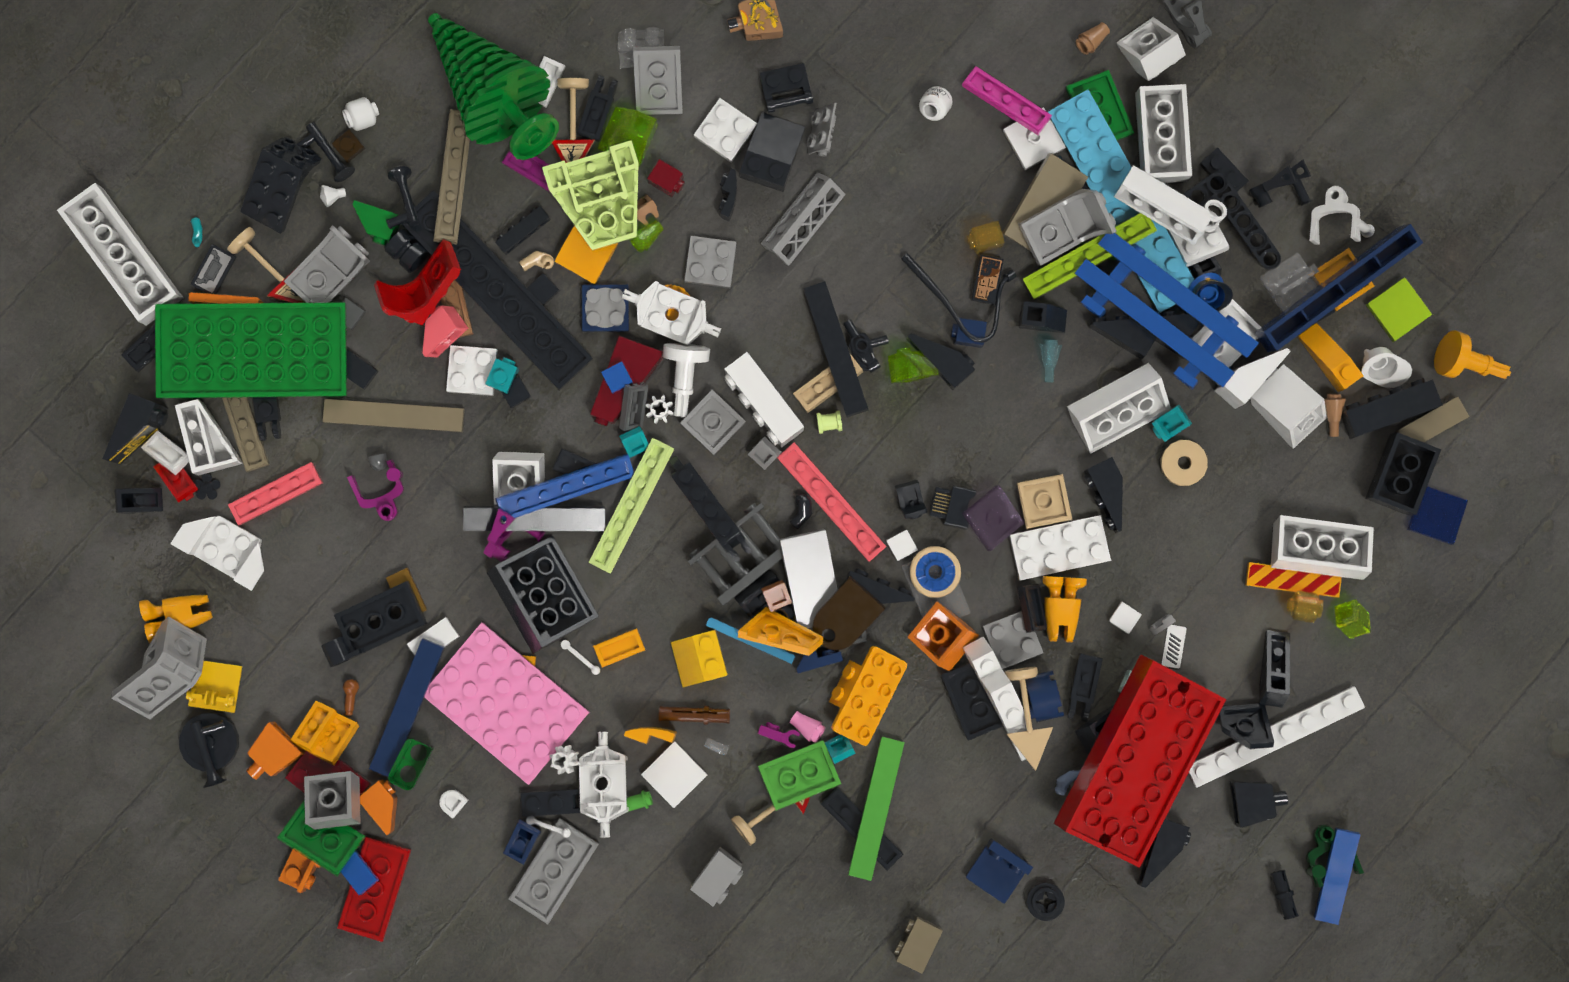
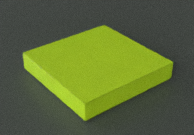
[1366,277,1432,342]

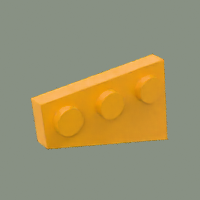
[738,607,823,656]

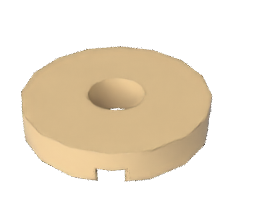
[1160,440,1207,486]

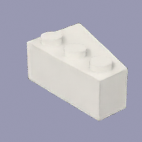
[175,399,243,475]

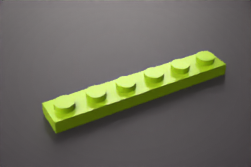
[1023,213,1157,300]

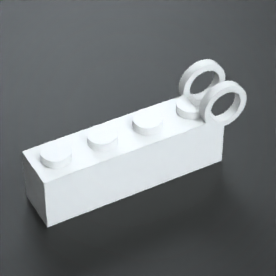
[1114,165,1227,245]

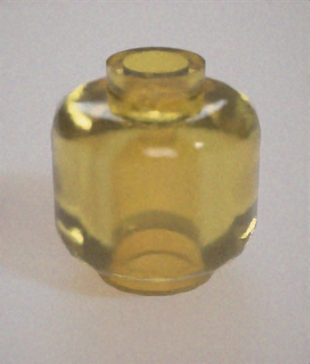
[1287,591,1323,623]

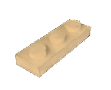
[793,354,863,413]

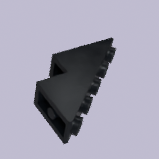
[1089,311,1199,360]

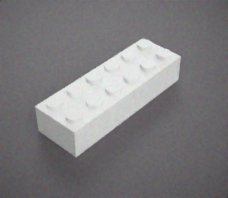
[57,183,184,326]

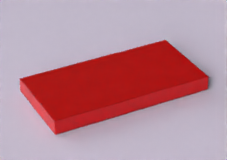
[337,837,412,942]

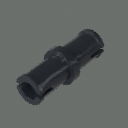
[1270,870,1299,920]

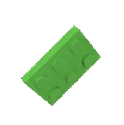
[758,740,841,811]

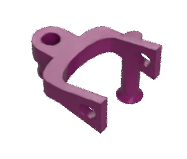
[347,460,404,521]
[483,509,546,562]

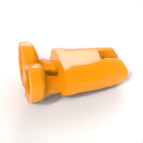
[1042,576,1087,643]
[139,595,213,643]

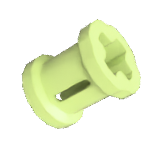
[816,410,842,434]

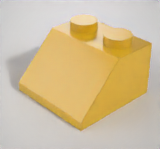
[671,630,728,687]

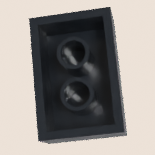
[1365,432,1441,516]

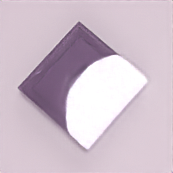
[962,485,1024,551]

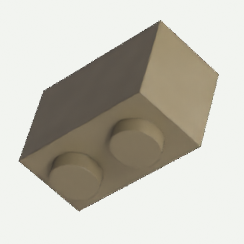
[894,916,943,974]

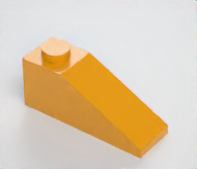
[1297,323,1364,392]

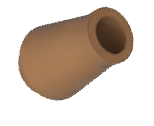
[1076,22,1110,55]

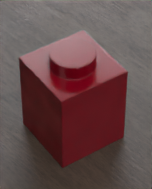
[647,159,685,197]

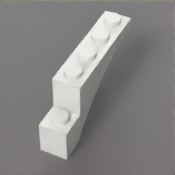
[963,637,1027,761]

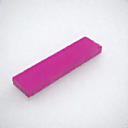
[962,66,1052,135]

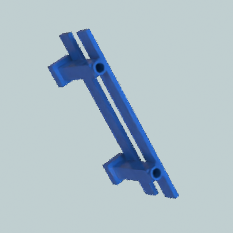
[1075,233,1259,390]

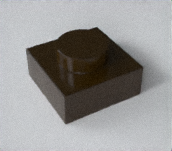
[332,130,365,163]

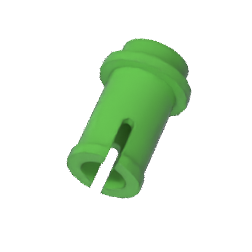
[626,790,653,813]

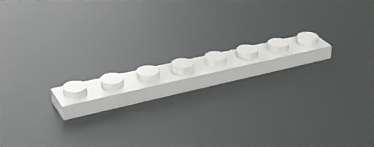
[1189,686,1365,788]

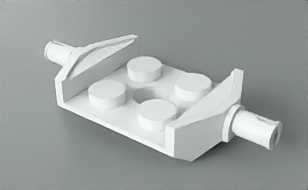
[622,281,722,346]
[579,732,629,838]

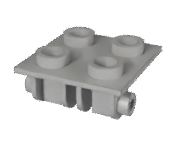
[807,103,837,157]

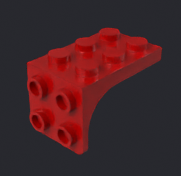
[374,239,461,326]

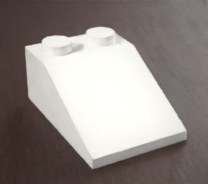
[1214,348,1291,409]

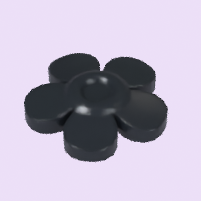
[194,474,221,500]

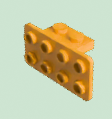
[829,646,907,746]

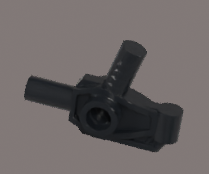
[843,319,889,373]

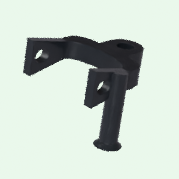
[1249,159,1313,208]

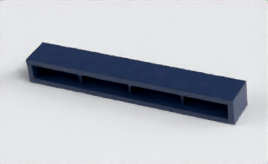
[1255,224,1423,352]

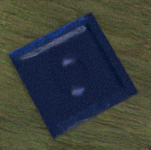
[1407,487,1468,545]

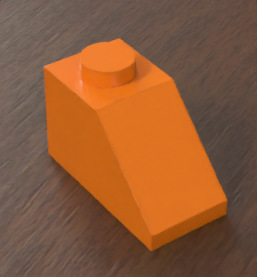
[360,779,398,835]

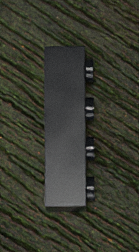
[495,206,551,255]

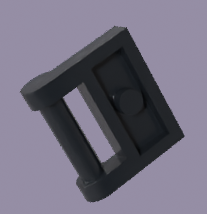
[759,63,813,113]

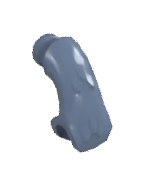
[1055,770,1081,795]

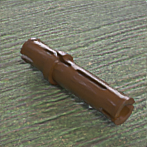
[659,706,730,725]

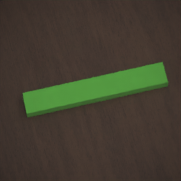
[848,737,905,881]

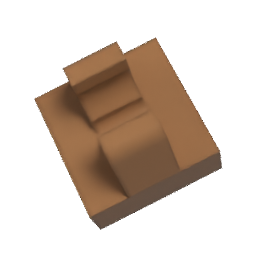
[637,194,659,225]

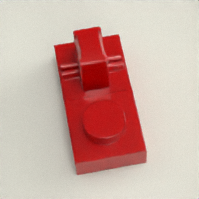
[153,463,199,503]

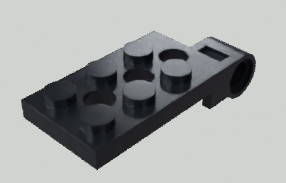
[321,581,427,668]

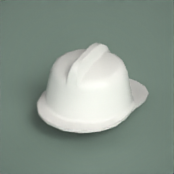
[1361,347,1412,388]

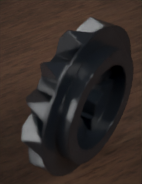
[1026,882,1065,921]

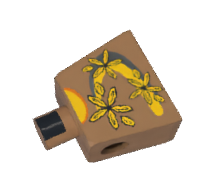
[727,0,783,41]

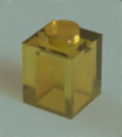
[967,221,1005,254]

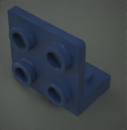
[966,838,1033,903]

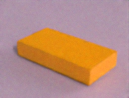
[593,628,646,668]

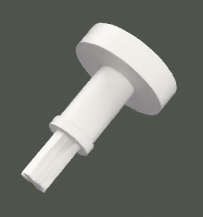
[663,343,710,417]

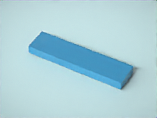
[706,618,795,664]

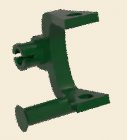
[1306,825,1364,887]

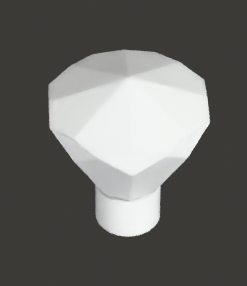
[320,185,346,207]

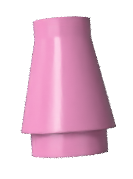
[789,711,826,743]

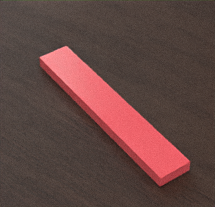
[777,442,887,562]

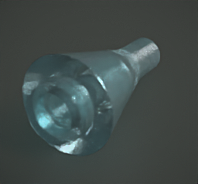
[1039,339,1062,382]

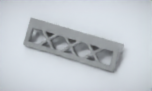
[761,172,846,266]

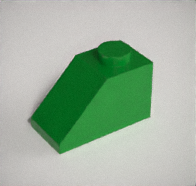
[353,200,400,246]

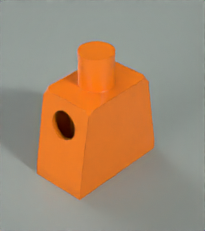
[246,721,306,780]

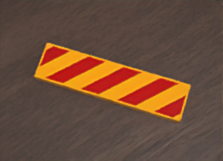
[1245,562,1342,598]

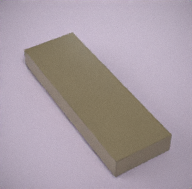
[1396,397,1470,442]

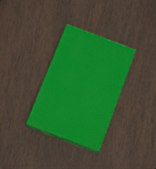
[1066,70,1134,141]
[277,799,365,877]

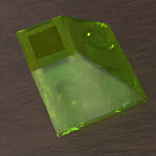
[597,107,658,167]

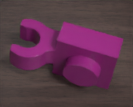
[758,722,800,748]

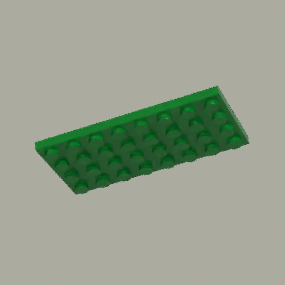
[155,303,347,399]

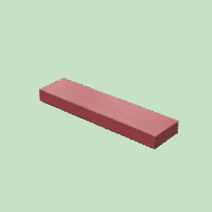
[228,462,323,526]

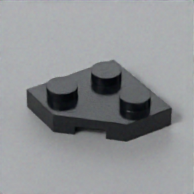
[1218,703,1274,749]

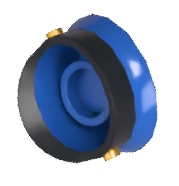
[1188,273,1233,311]

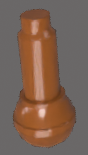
[343,679,359,715]

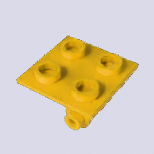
[186,661,242,713]

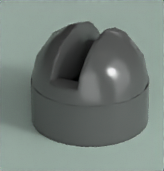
[368,453,388,471]

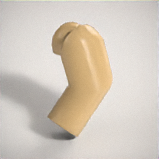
[519,251,554,271]

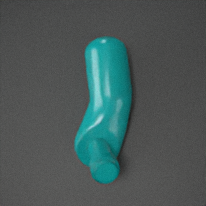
[191,217,203,247]

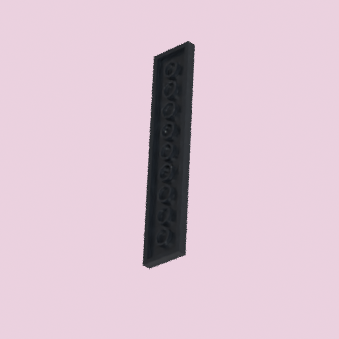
[402,190,593,390]

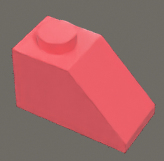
[423,305,468,358]

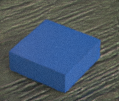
[601,361,633,394]

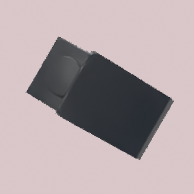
[115,488,163,514]

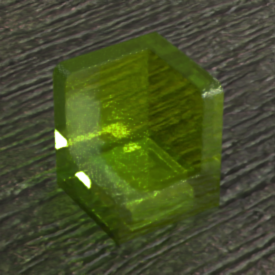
[1335,599,1371,639]

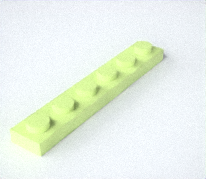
[589,438,674,574]

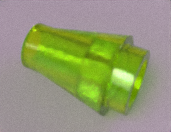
[629,220,664,253]

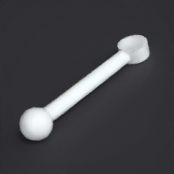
[561,640,600,675]
[526,816,571,838]

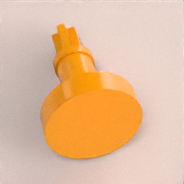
[1434,330,1511,379]

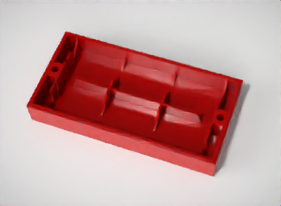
[1053,655,1226,868]

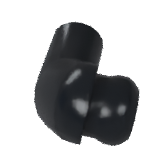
[790,494,812,529]

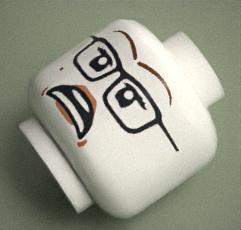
[919,86,953,121]

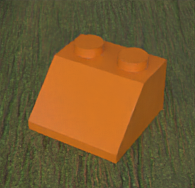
[908,601,979,671]

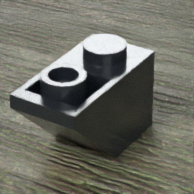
[1019,301,1067,333]

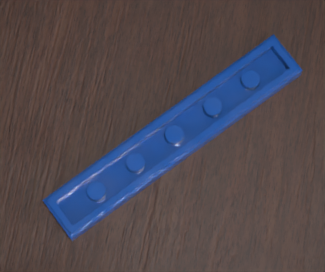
[495,454,634,522]

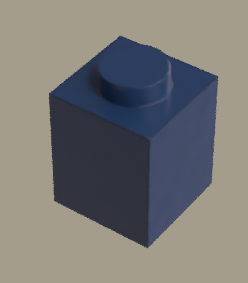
[951,318,987,348]

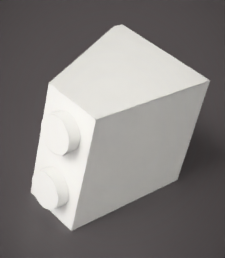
[1250,364,1327,449]

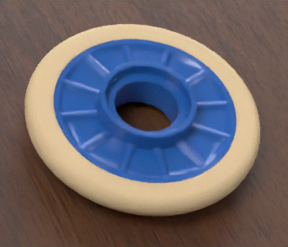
[910,546,961,598]

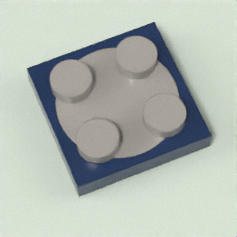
[582,285,629,332]

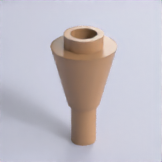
[1324,394,1346,437]

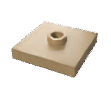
[1017,474,1072,529]

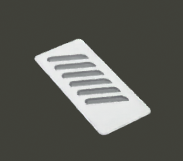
[1162,625,1186,668]

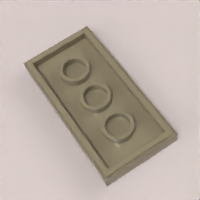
[1002,153,1088,251]

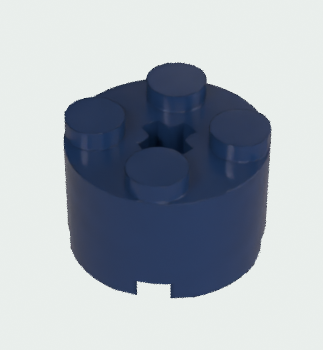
[1026,670,1064,723]

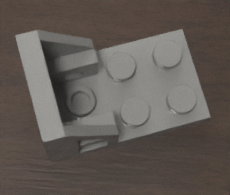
[111,617,207,719]

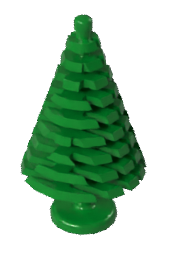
[428,13,559,160]

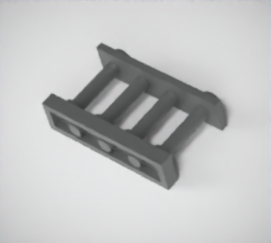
[688,503,783,606]

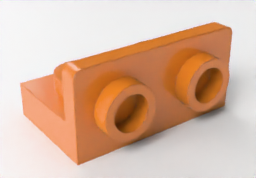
[279,849,321,893]

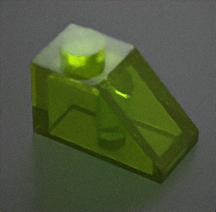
[888,348,939,383]

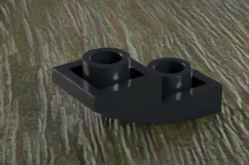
[718,168,737,221]

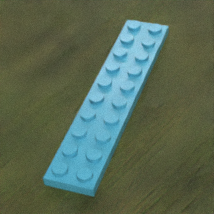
[1048,89,1194,313]

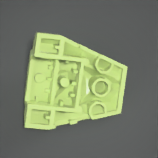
[542,140,639,250]

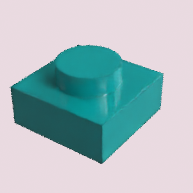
[619,426,649,458]
[824,734,856,764]

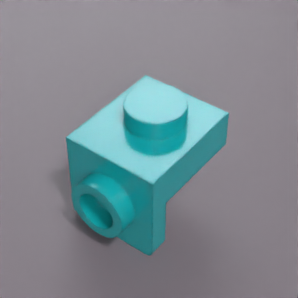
[485,357,519,394]
[1152,405,1192,442]

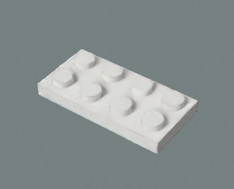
[1009,515,1111,581]

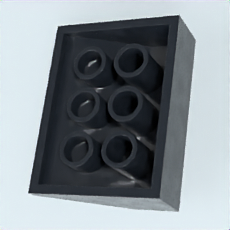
[487,536,599,654]

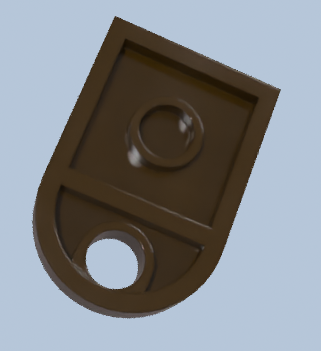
[813,576,885,650]

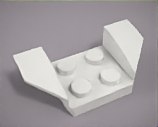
[171,516,264,591]

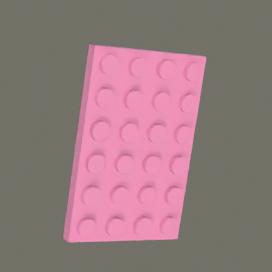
[424,622,590,785]

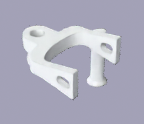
[1309,186,1375,245]

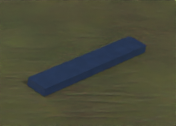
[369,638,445,777]

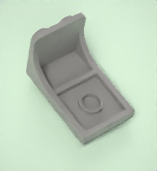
[1018,189,1116,266]
[284,225,370,303]

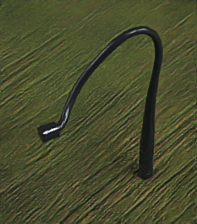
[901,253,1016,343]

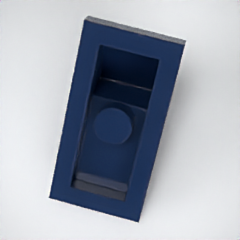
[796,649,843,673]
[503,820,541,865]

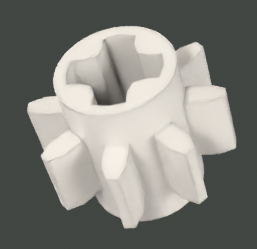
[646,395,674,424]
[549,745,580,774]

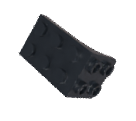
[240,137,322,234]

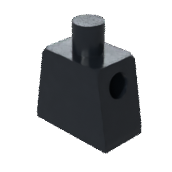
[1229,781,1288,828]

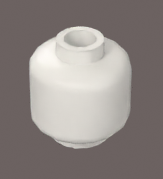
[342,97,379,131]

